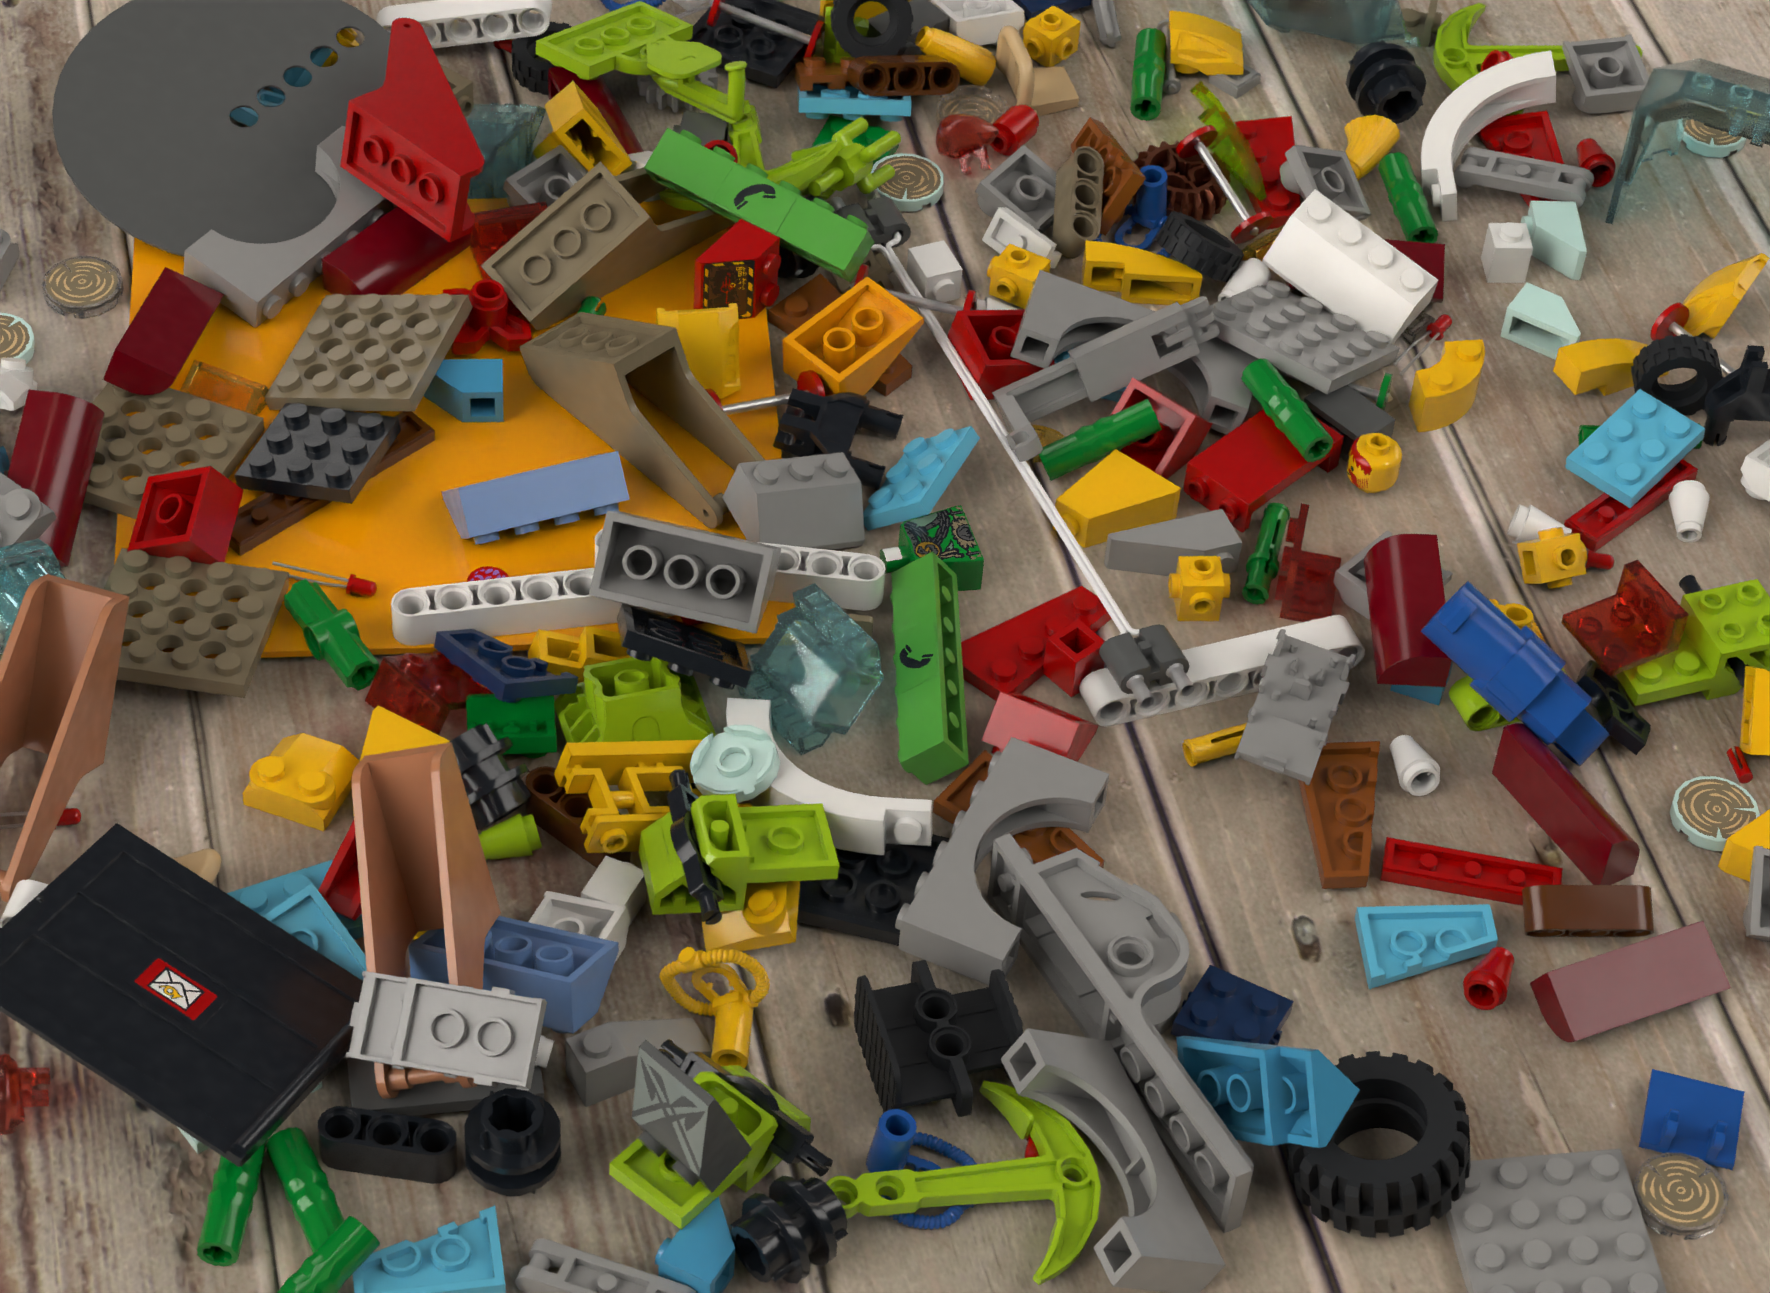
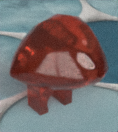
[935,113,999,175]
[0,1053,51,1135]

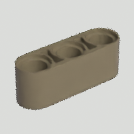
[1052,146,1104,259]

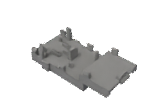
[1234,629,1356,786]
[346,971,547,1091]

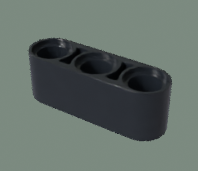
[317,1106,458,1184]

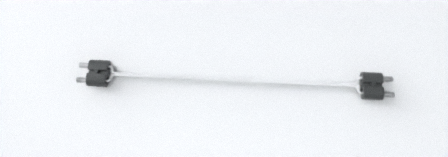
[829,189,1194,708]

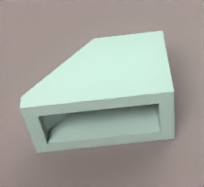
[1521,201,1587,280]
[1501,282,1581,360]

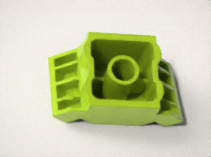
[554,657,716,743]

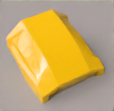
[1169,10,1243,75]
[1682,253,1770,339]
[656,303,741,399]

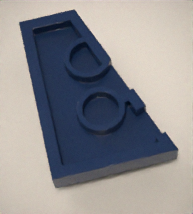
[434,629,579,703]

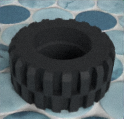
[1286,1051,1471,1238]

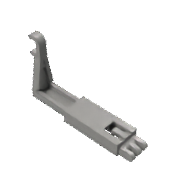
[992,296,1220,462]

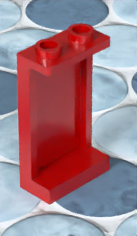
[1183,409,1344,533]

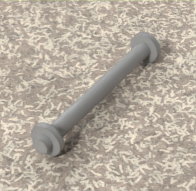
[1157,19,1181,94]

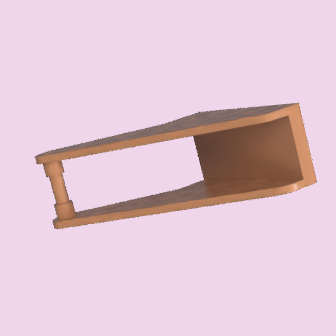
[0,574,129,903]
[352,742,501,1099]

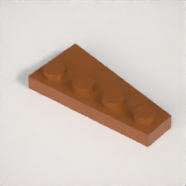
[1070,117,1146,236]
[768,273,912,397]

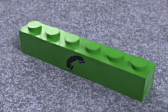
[644,128,874,282]
[890,551,969,785]

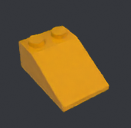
[782,276,924,396]

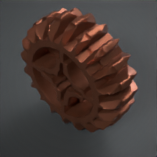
[1133,140,1231,221]

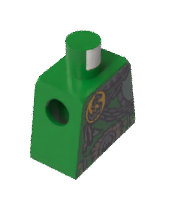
[880,505,984,591]

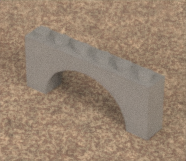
[184,125,397,328]
[1010,270,1259,434]
[895,737,1110,985]
[1001,1028,1226,1293]

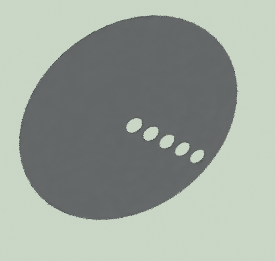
[52,0,390,257]

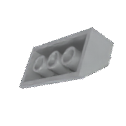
[589,510,781,633]

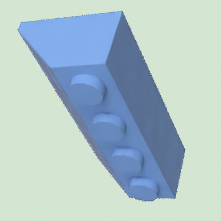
[441,451,630,545]
[409,916,619,1034]

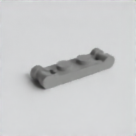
[1453,147,1594,209]
[515,1238,697,1293]

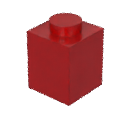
[1043,619,1105,698]

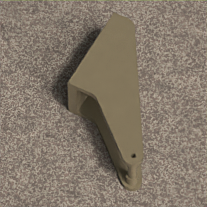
[481,162,734,330]
[519,312,765,528]

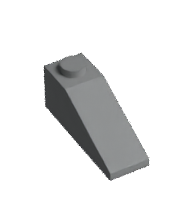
[1104,509,1242,576]
[565,1018,712,1107]

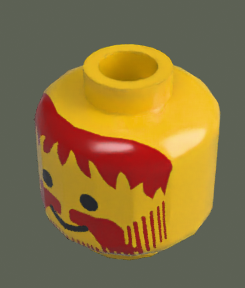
[1346,433,1402,493]

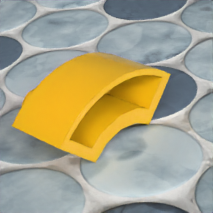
[1408,339,1485,433]

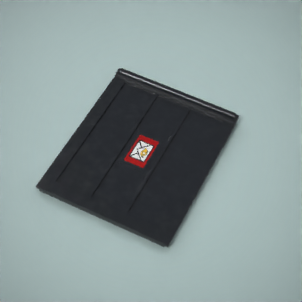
[0,823,363,1167]

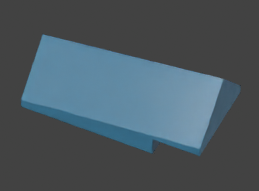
[1176,1036,1360,1148]

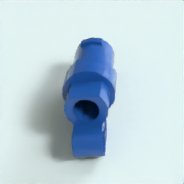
[1421,581,1609,767]

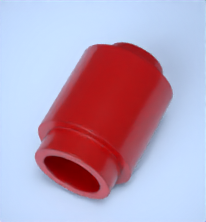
[987,104,1039,156]

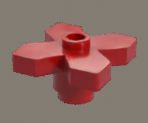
[443,279,532,355]

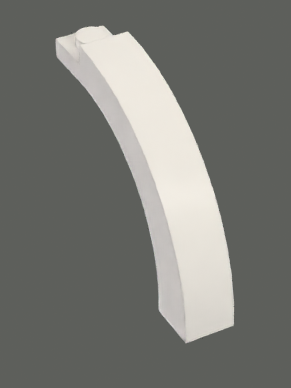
[1421,51,1556,221]
[726,698,933,855]

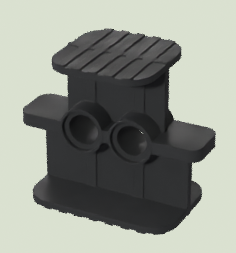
[854,960,1023,1117]

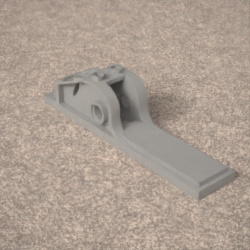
[987,833,1254,1233]

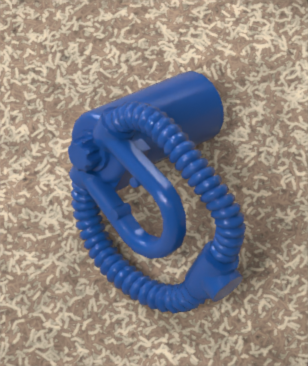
[1094,165,1171,258]
[866,1109,977,1230]

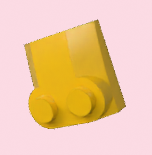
[242,733,359,832]
[702,881,800,952]

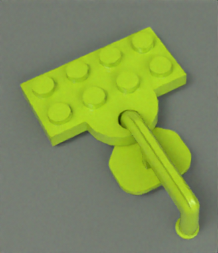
[536,1,747,123]

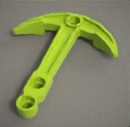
[1433,3,1643,116]
[659,100,842,211]
[826,1080,1101,1285]

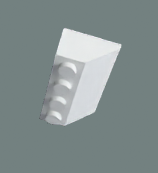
[1262,189,1438,344]

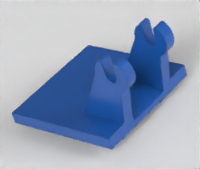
[1639,1069,1745,1170]

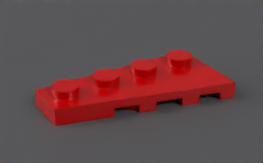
[1476,110,1564,207]
[1220,116,1300,230]
[961,586,1112,701]

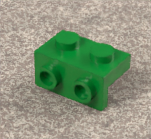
[466,694,557,758]

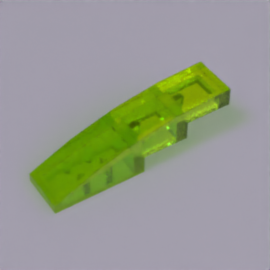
[1190,81,1267,201]

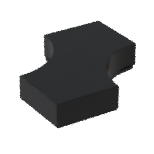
[1576,660,1651,755]

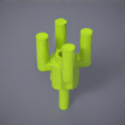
[808,117,901,196]

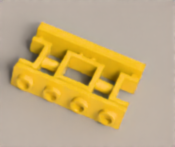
[554,740,753,853]

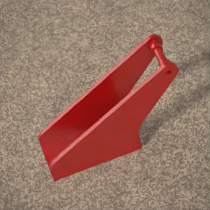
[340,18,484,242]

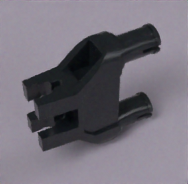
[1702,345,1770,446]
[773,388,904,491]

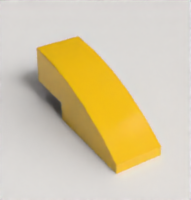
[1082,240,1202,305]
[1553,338,1669,396]
[528,626,632,683]

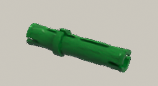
[1242,502,1290,604]

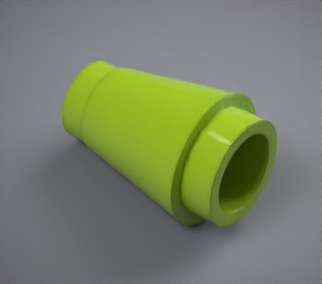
[478,813,542,860]

